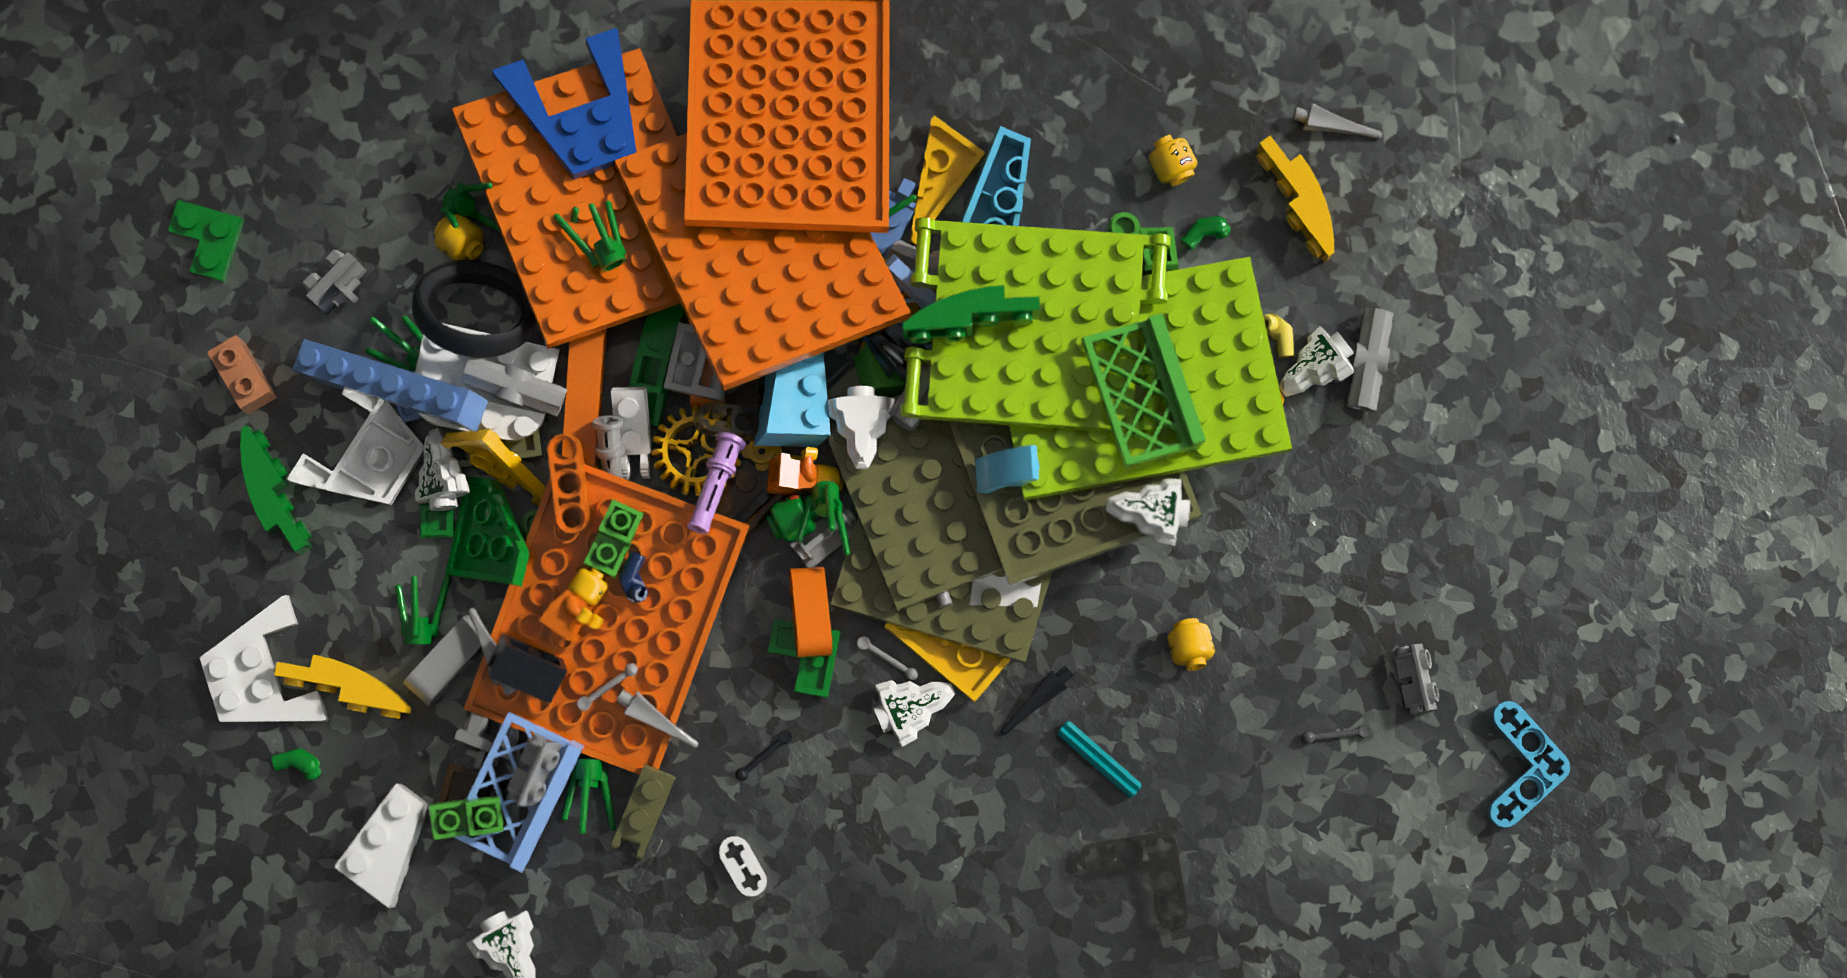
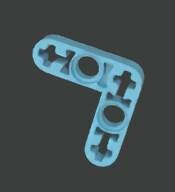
[1487,701,1570,828]

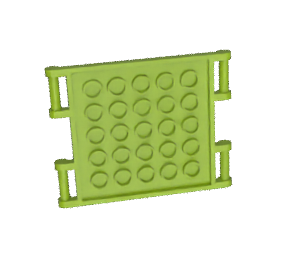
[900,218,1171,435]

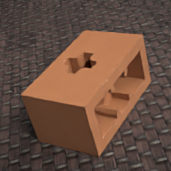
[207,335,277,415]

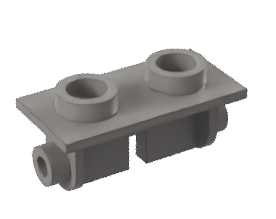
[789,503,856,568]
[1394,644,1439,715]
[507,733,562,806]

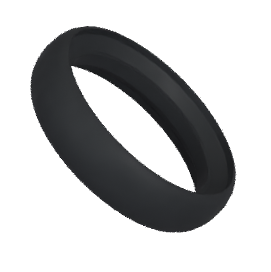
[412,260,536,358]

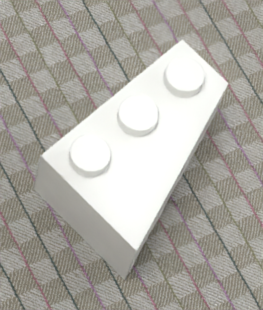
[334,783,428,908]

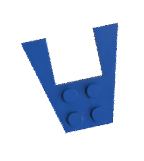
[492,28,637,180]

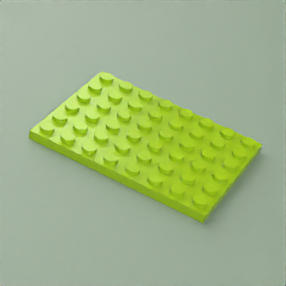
[1009,257,1292,501]

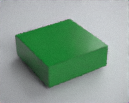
[419,504,455,539]

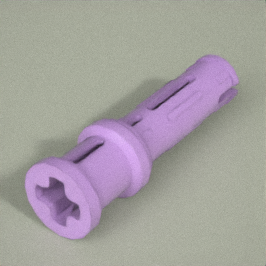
[687,432,746,535]

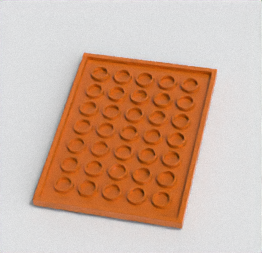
[684,0,889,233]
[452,48,681,349]
[614,133,911,391]
[464,454,750,775]

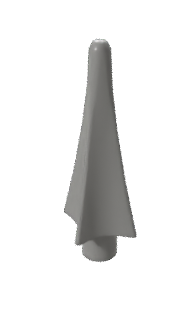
[1293,103,1382,139]
[468,608,517,695]
[615,689,698,748]

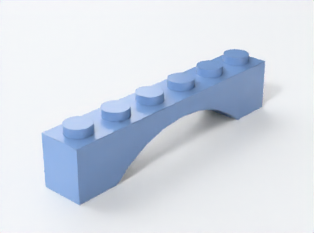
[292,339,488,432]

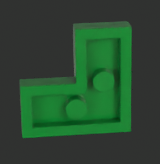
[168,200,244,283]
[768,619,841,698]

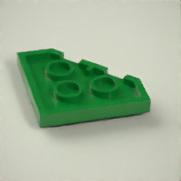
[445,476,530,587]

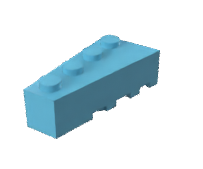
[959,126,1031,226]
[754,353,831,447]

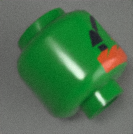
[767,493,819,543]

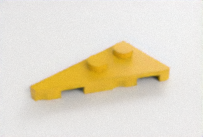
[910,115,985,246]
[441,429,546,507]
[884,623,1011,703]

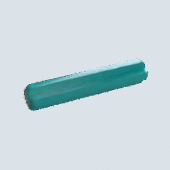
[1057,721,1142,798]

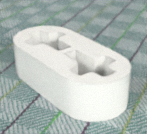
[719,836,767,897]

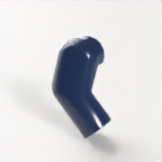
[619,551,648,603]

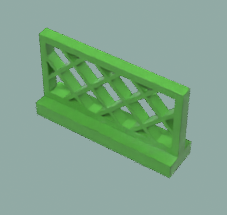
[1081,313,1206,468]

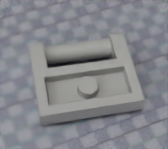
[663,322,726,402]

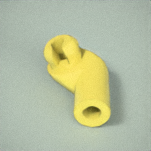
[1263,313,1294,358]

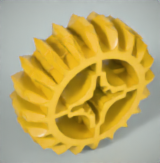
[651,406,742,497]

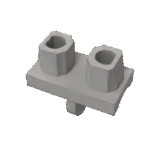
[303,249,367,314]
[454,713,520,771]

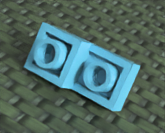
[975,445,1039,493]

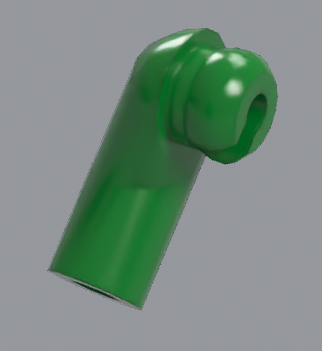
[1180,215,1231,251]
[272,748,321,781]

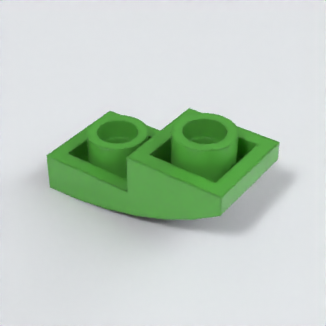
[584,499,644,579]
[428,796,504,840]

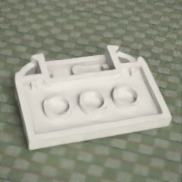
[415,323,560,442]

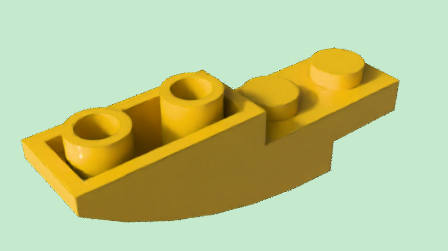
[1256,136,1334,263]
[274,655,412,719]

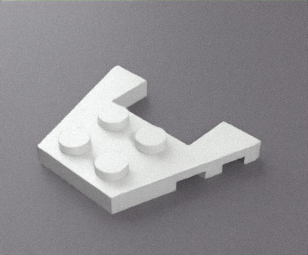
[287,390,424,506]
[200,595,329,722]

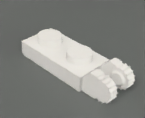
[611,386,652,480]

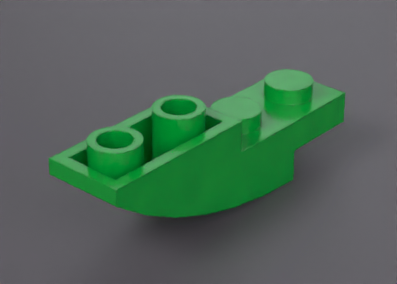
[903,285,1040,343]
[629,304,687,427]
[240,425,313,555]

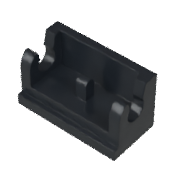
[488,633,568,703]

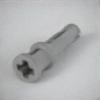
[592,415,625,478]

